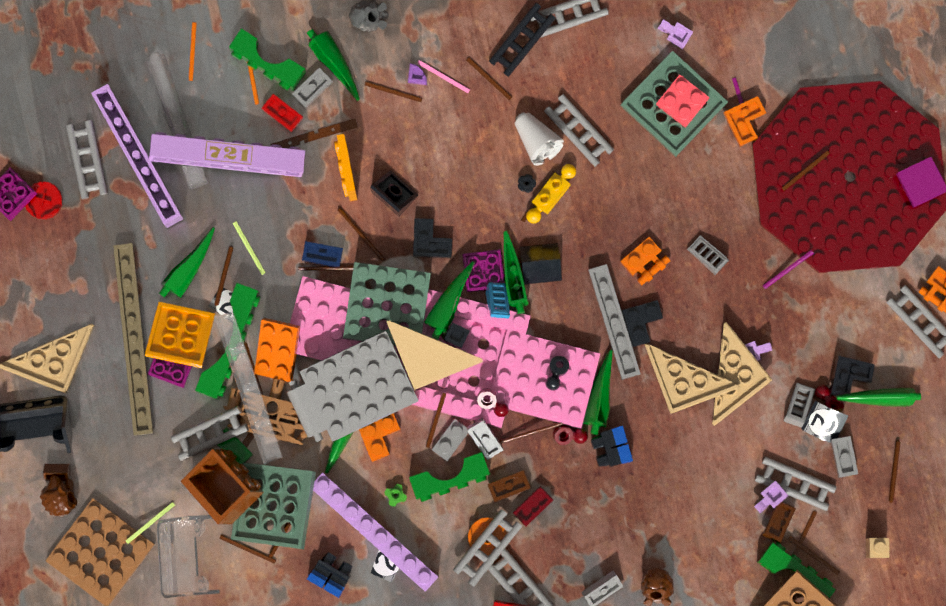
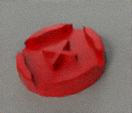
[25,181,63,220]

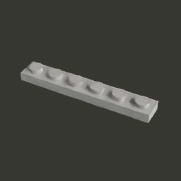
[588,264,641,380]

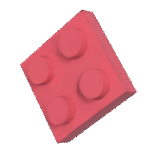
[656,74,710,128]

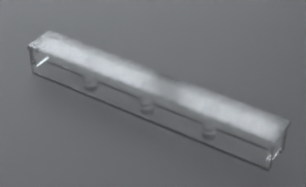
[214,311,283,465]

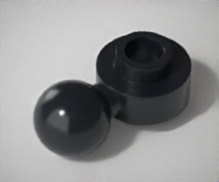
[545,356,569,391]

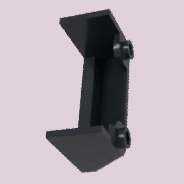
[0,395,73,453]

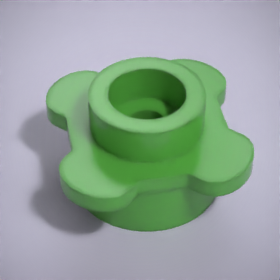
[384,484,407,507]

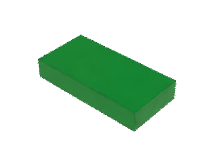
[216,427,253,464]

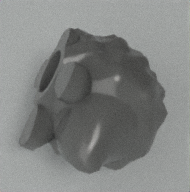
[349,0,389,32]

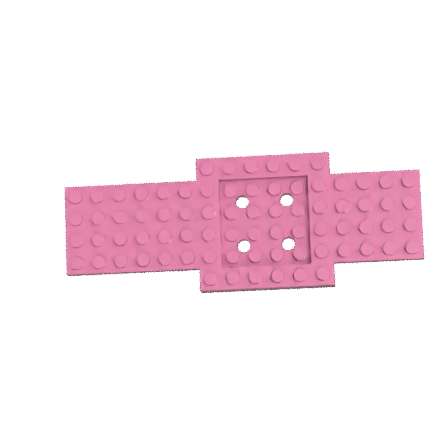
[290,276,600,429]

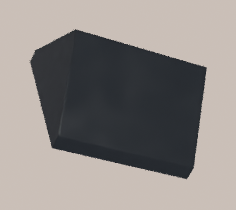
[370,170,418,217]
[520,243,562,285]

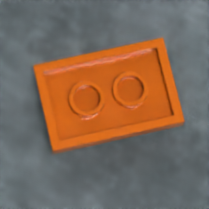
[254,318,300,382]

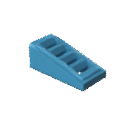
[485,282,510,319]

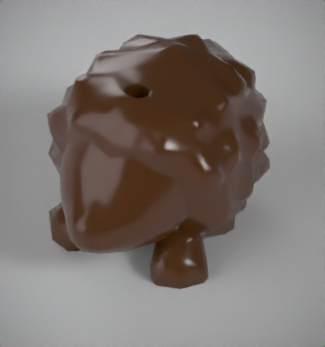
[40,475,78,517]
[641,568,674,606]

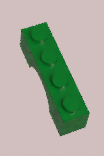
[229,28,306,91]
[409,452,490,502]
[757,542,836,599]

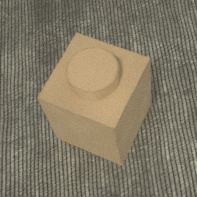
[866,538,889,558]

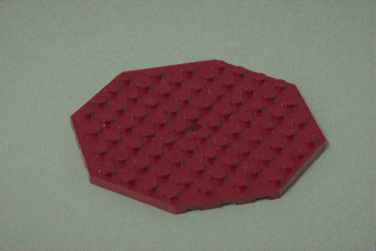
[752,81,946,273]

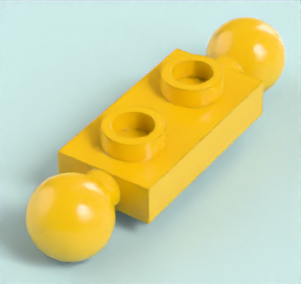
[526,164,576,224]

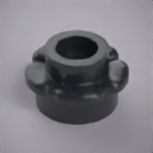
[518,174,536,193]

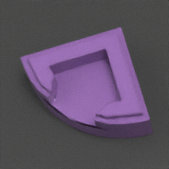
[408,63,427,85]

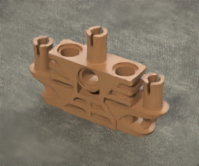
[223,379,307,445]

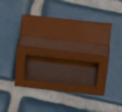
[43,464,71,481]

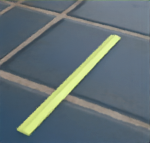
[233,222,266,275]
[125,502,175,544]

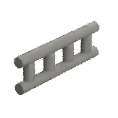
[531,0,609,38]
[544,94,614,167]
[66,120,108,199]
[886,285,946,359]
[171,406,249,461]
[755,456,837,511]
[453,509,522,587]
[488,548,554,606]

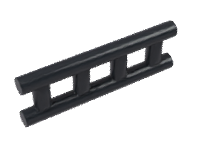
[488,2,556,77]

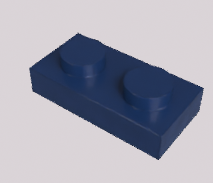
[302,241,343,268]

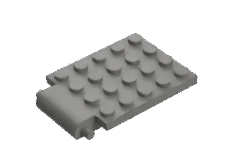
[287,331,418,442]

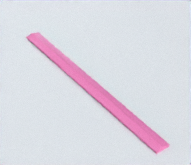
[417,60,470,93]

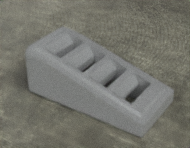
[687,235,729,275]
[784,383,815,427]

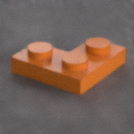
[723,96,766,147]
[359,413,400,462]

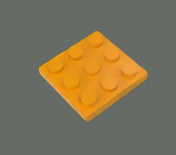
[334,134,357,201]
[145,302,215,368]

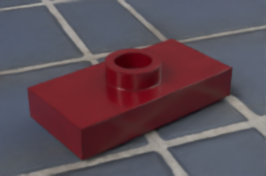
[513,486,553,527]

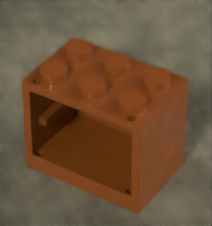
[181,449,264,524]

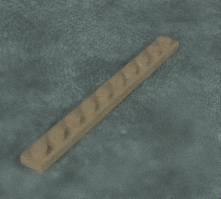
[113,243,154,436]

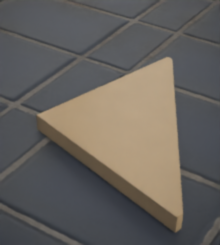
[386,320,483,390]
[712,322,772,426]
[0,324,95,394]
[645,344,741,414]

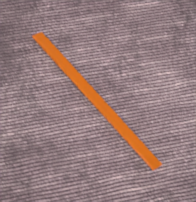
[189,22,196,81]
[247,62,259,105]

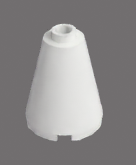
[515,112,564,166]

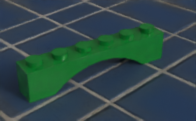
[195,283,261,400]

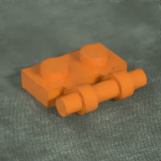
[620,237,670,286]
[918,266,946,313]

